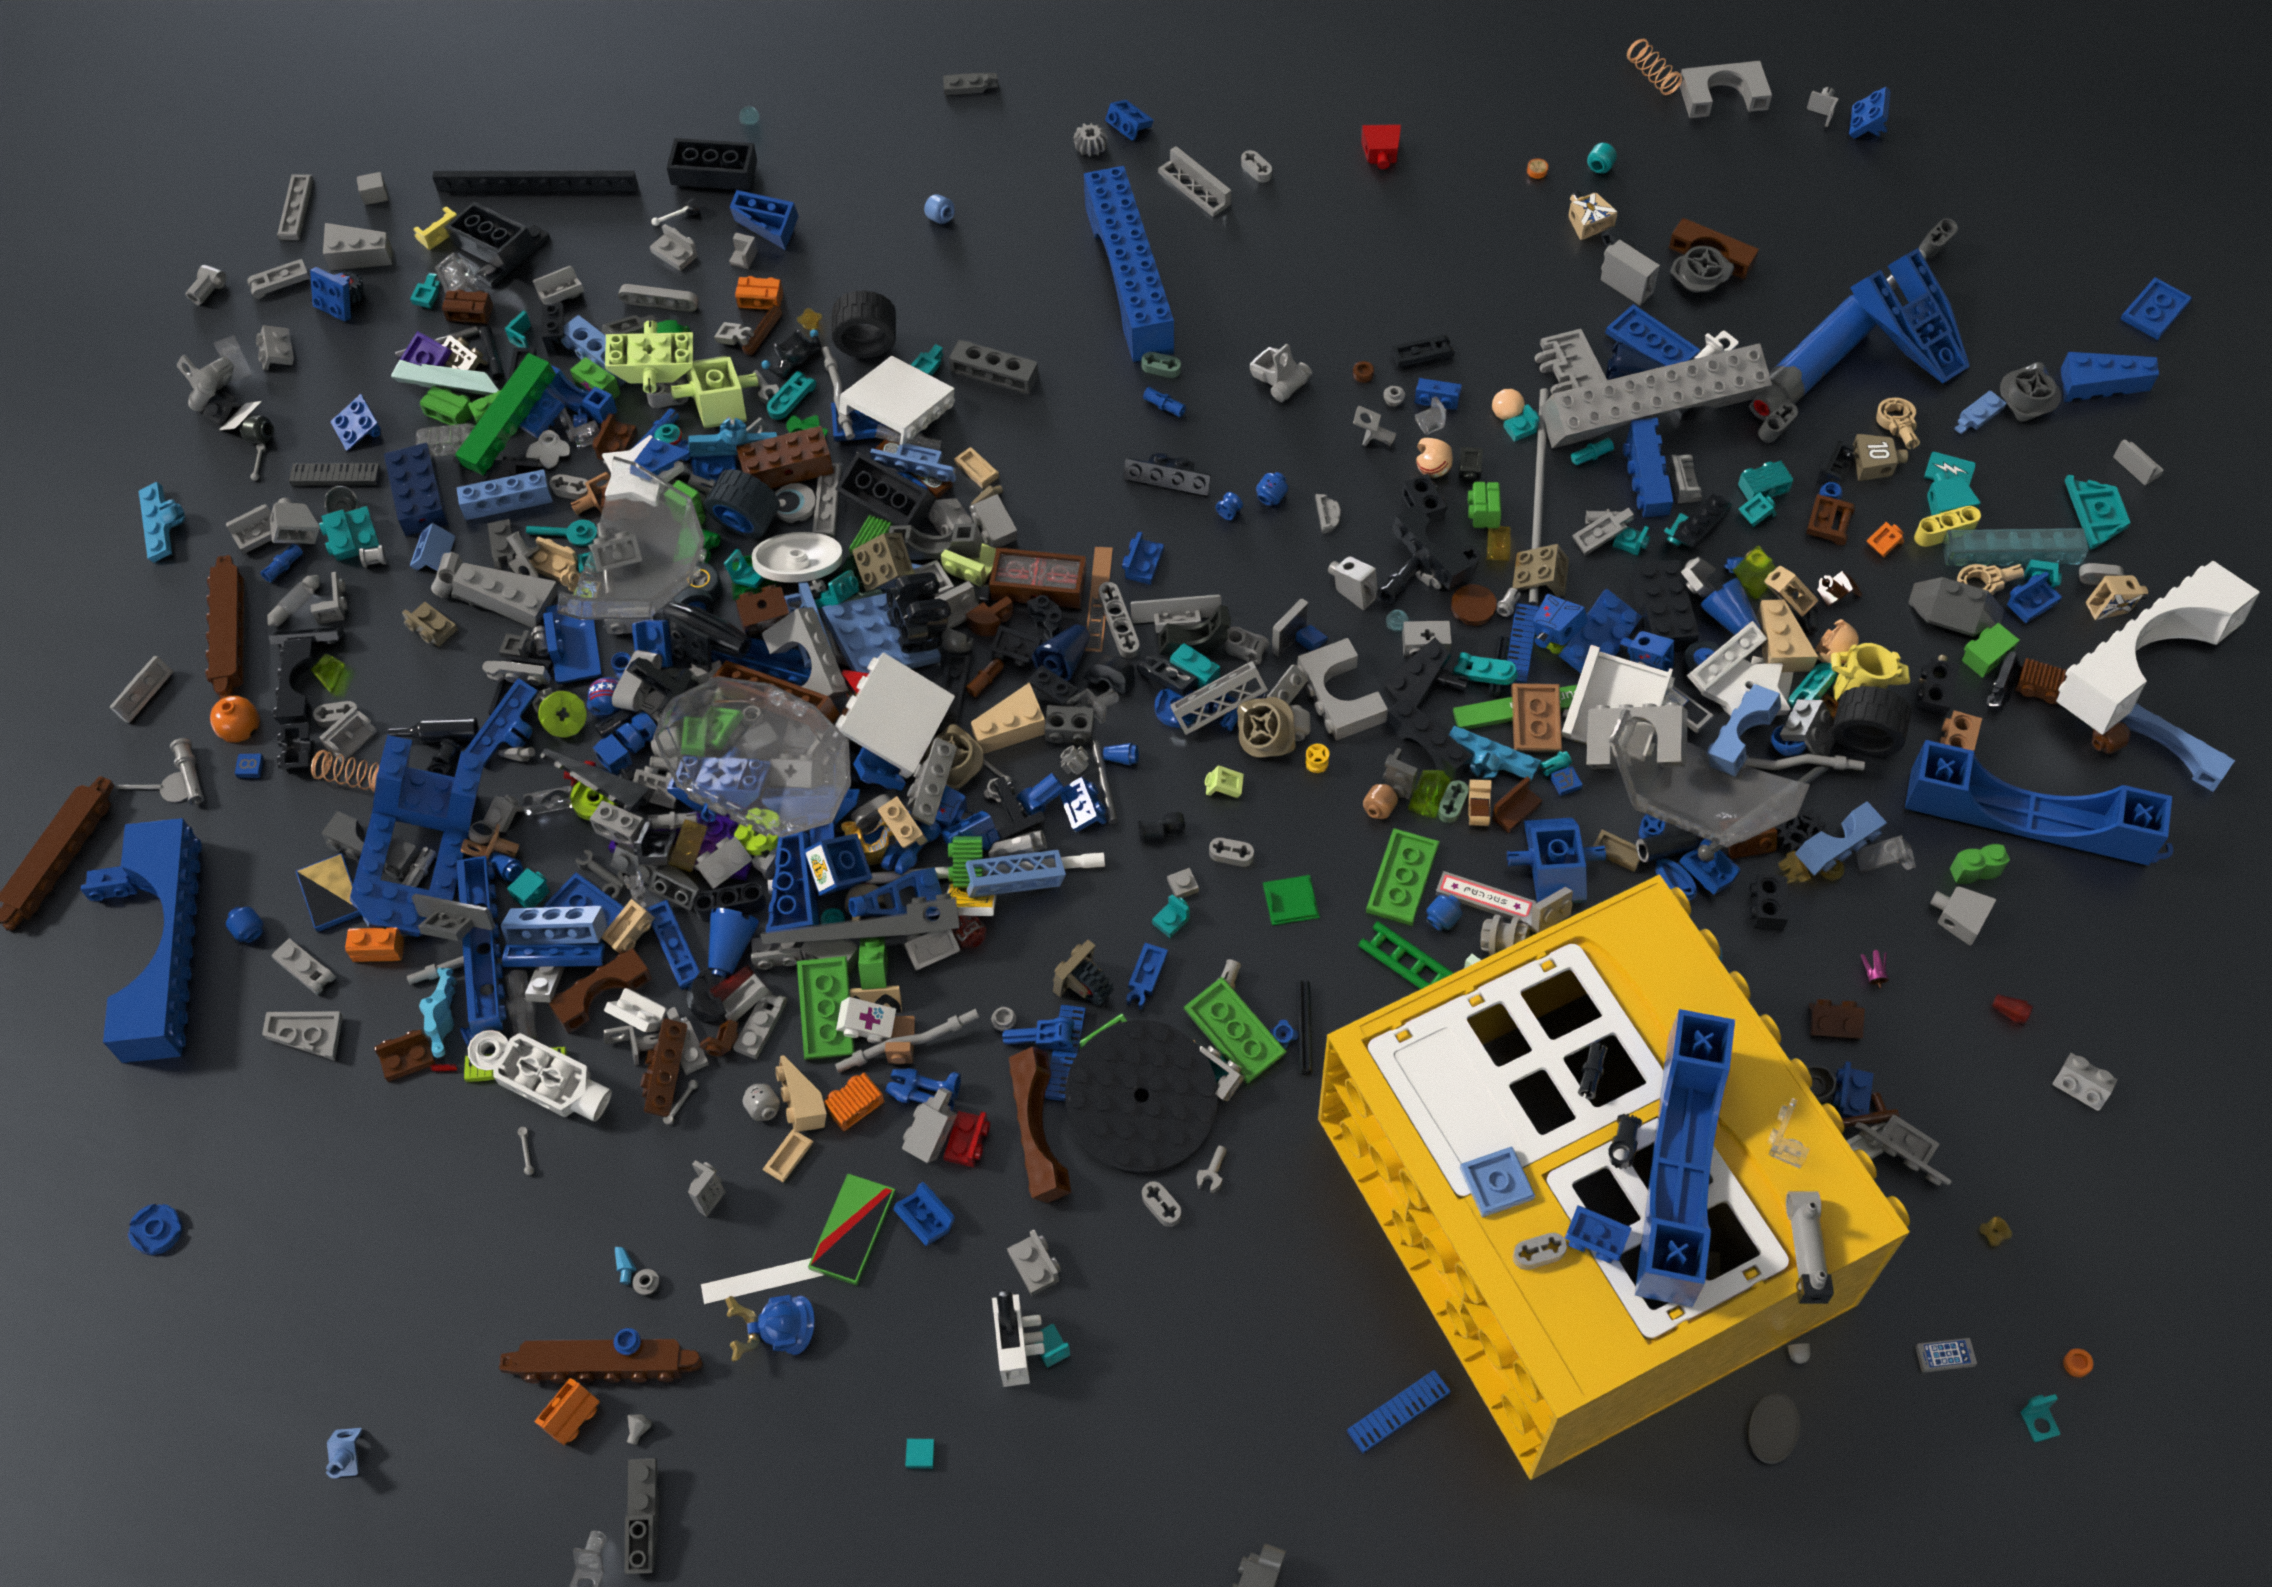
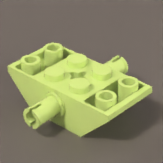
[605,321,693,393]
[671,356,758,429]

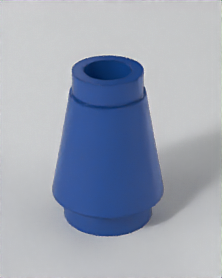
[1103,743,1139,766]
[488,852,523,882]

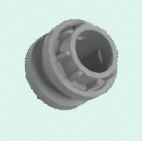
[1480,915,1530,956]

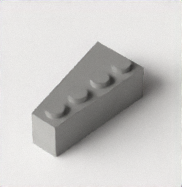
[452,563,557,628]

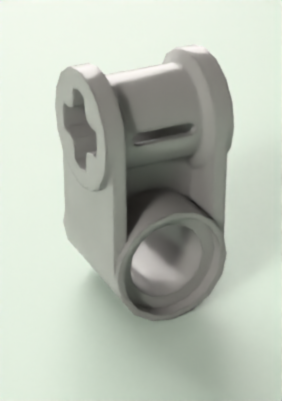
[646,377,689,408]
[1224,626,1270,665]

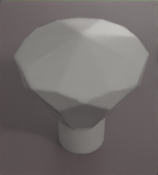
[627,1414,653,1445]

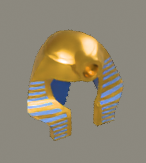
[841,818,894,866]

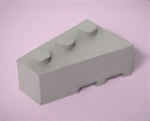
[323,223,393,271]

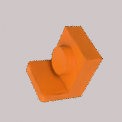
[1867,522,1904,558]

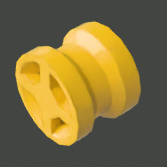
[1305,744,1329,773]

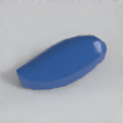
[1655,858,1697,901]

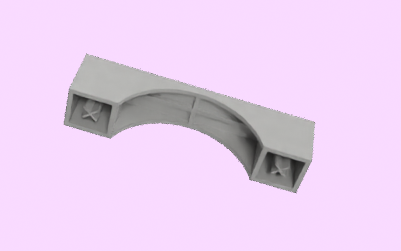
[1540,343,1772,449]

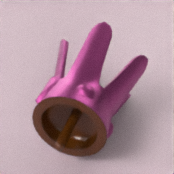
[1861,950,1889,988]

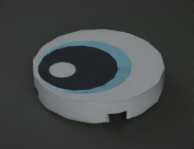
[775,483,816,523]

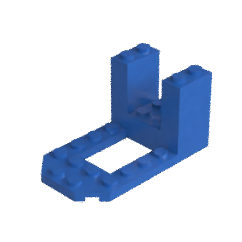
[350,735,486,937]

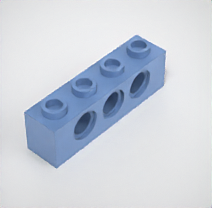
[561,315,626,386]
[456,469,553,520]
[500,906,608,945]

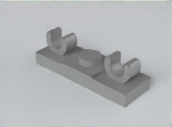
[109,656,174,723]

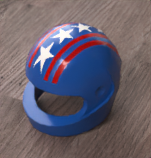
[587,677,622,719]

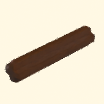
[742,305,782,356]

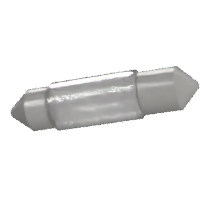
[267,575,320,626]

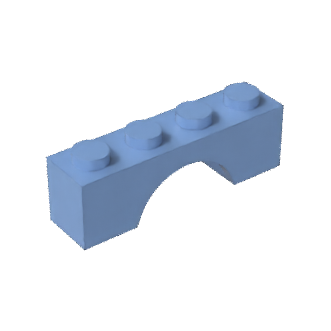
[1707,684,1781,776]
[1795,801,1887,876]

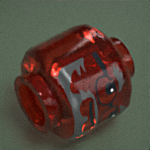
[951,915,986,948]

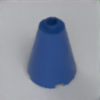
[1701,578,1762,636]
[708,908,759,978]

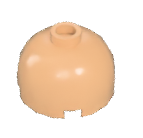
[1815,619,1859,665]

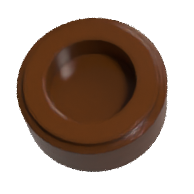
[1353,361,1374,383]

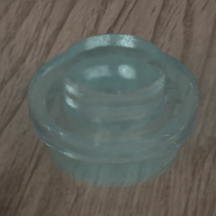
[739,106,759,125]
[1386,609,1409,631]

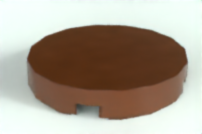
[1451,584,1497,626]

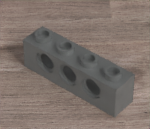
[949,340,1039,394]

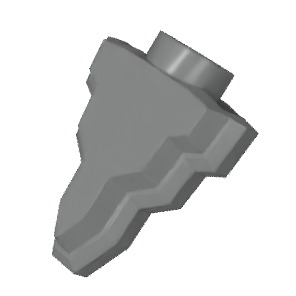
[988,830,1047,858]

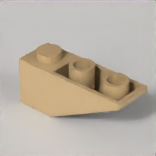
[776,1055,827,1132]

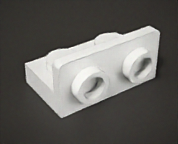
[604,988,667,1032]

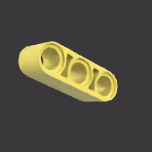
[1914,506,1981,547]

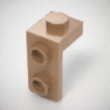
[885,1016,915,1064]

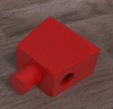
[1361,125,1401,169]

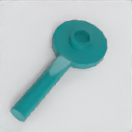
[526,520,598,547]

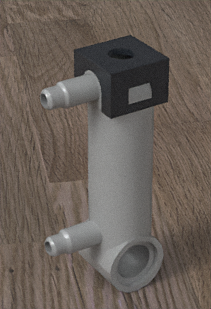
[1786,1191,1834,1304]

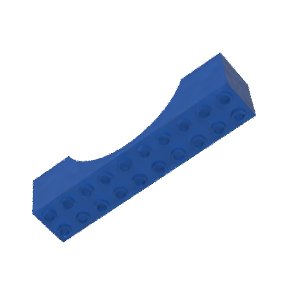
[1084,166,1174,362]
[1905,740,2172,866]
[103,818,202,1063]
[1634,1009,1735,1307]

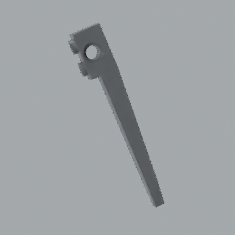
[761,893,960,944]

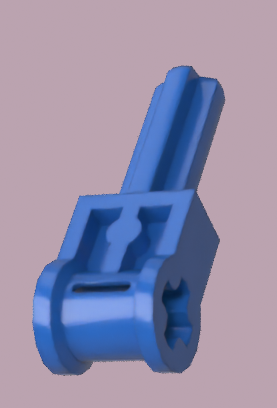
[1002,1017,1075,1050]

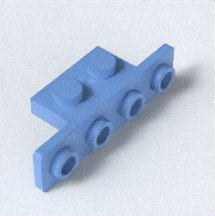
[870,443,956,482]

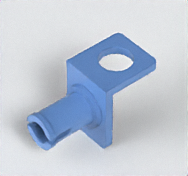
[326,1428,362,1478]

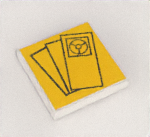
[947,884,997,916]

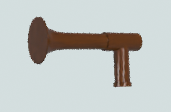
[1842,1092,1900,1128]

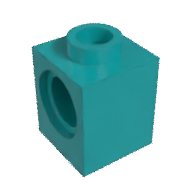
[507,868,550,908]

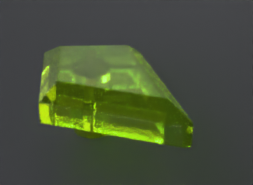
[311,653,345,693]

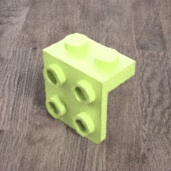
[941,543,996,587]

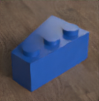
[730,190,799,250]

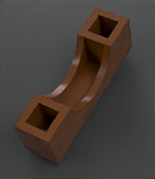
[1669,218,1759,280]
[548,948,652,1034]

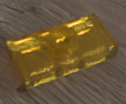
[1487,526,1511,561]
[668,819,708,872]

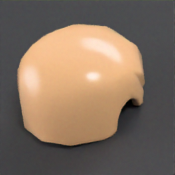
[1492,389,1525,421]

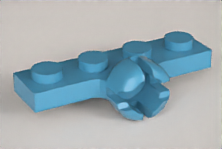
[688,418,777,457]
[139,482,186,563]
[1449,726,1541,781]

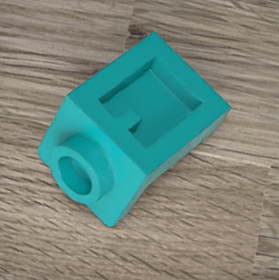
[1503,404,1540,442]
[1739,492,1777,527]
[1613,526,1651,556]
[2024,559,2062,589]
[1152,894,1190,938]

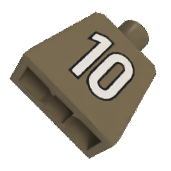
[1853,434,1908,481]

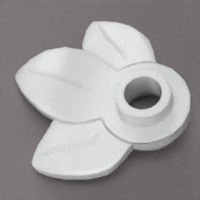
[526,430,570,469]

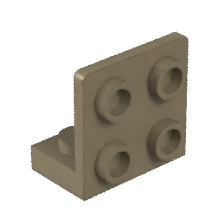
[853,533,915,592]
[1512,544,1569,597]

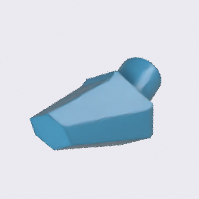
[615,1247,637,1285]

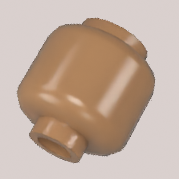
[1363,784,1398,819]

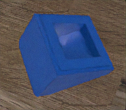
[1296,625,1328,652]

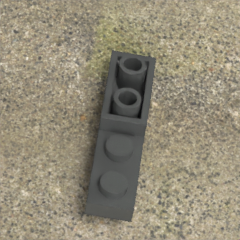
[610,842,699,911]
[625,1458,659,1574]

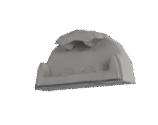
[1315,494,1341,534]

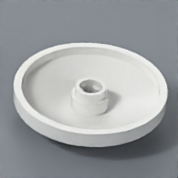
[752,532,843,582]

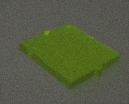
[1733,545,1776,599]

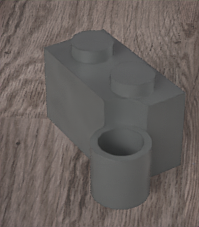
[1232,1543,1286,1587]

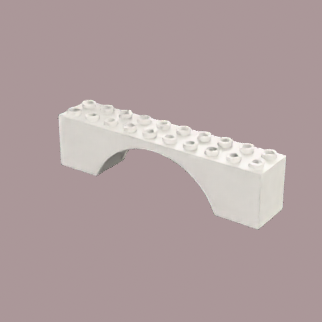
[2056,561,2260,735]

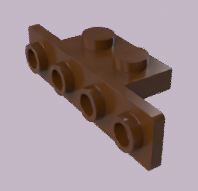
[640,1018,687,1118]

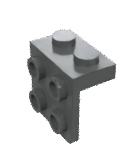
[1780,700,1836,756]

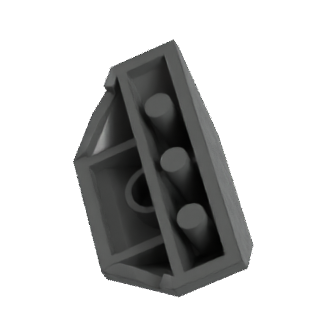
[1908,577,2005,636]

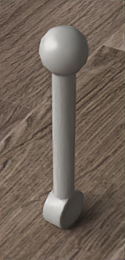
[250,443,266,481]
[983,759,1012,782]
[663,1080,698,1125]
[517,1127,534,1175]

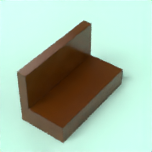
[1492,776,1543,834]

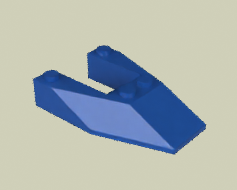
[1850,248,1970,383]

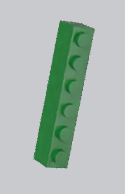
[455,353,556,476]

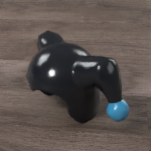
[761,329,821,378]

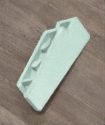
[391,360,499,396]

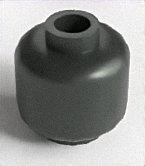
[240,415,274,444]

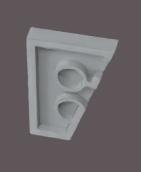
[262,1011,343,1061]

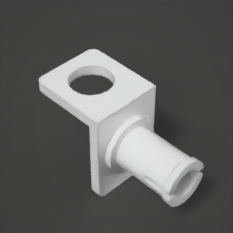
[1693,331,1739,359]

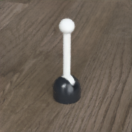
[651,198,700,226]

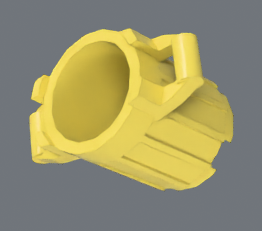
[1831,643,1910,701]

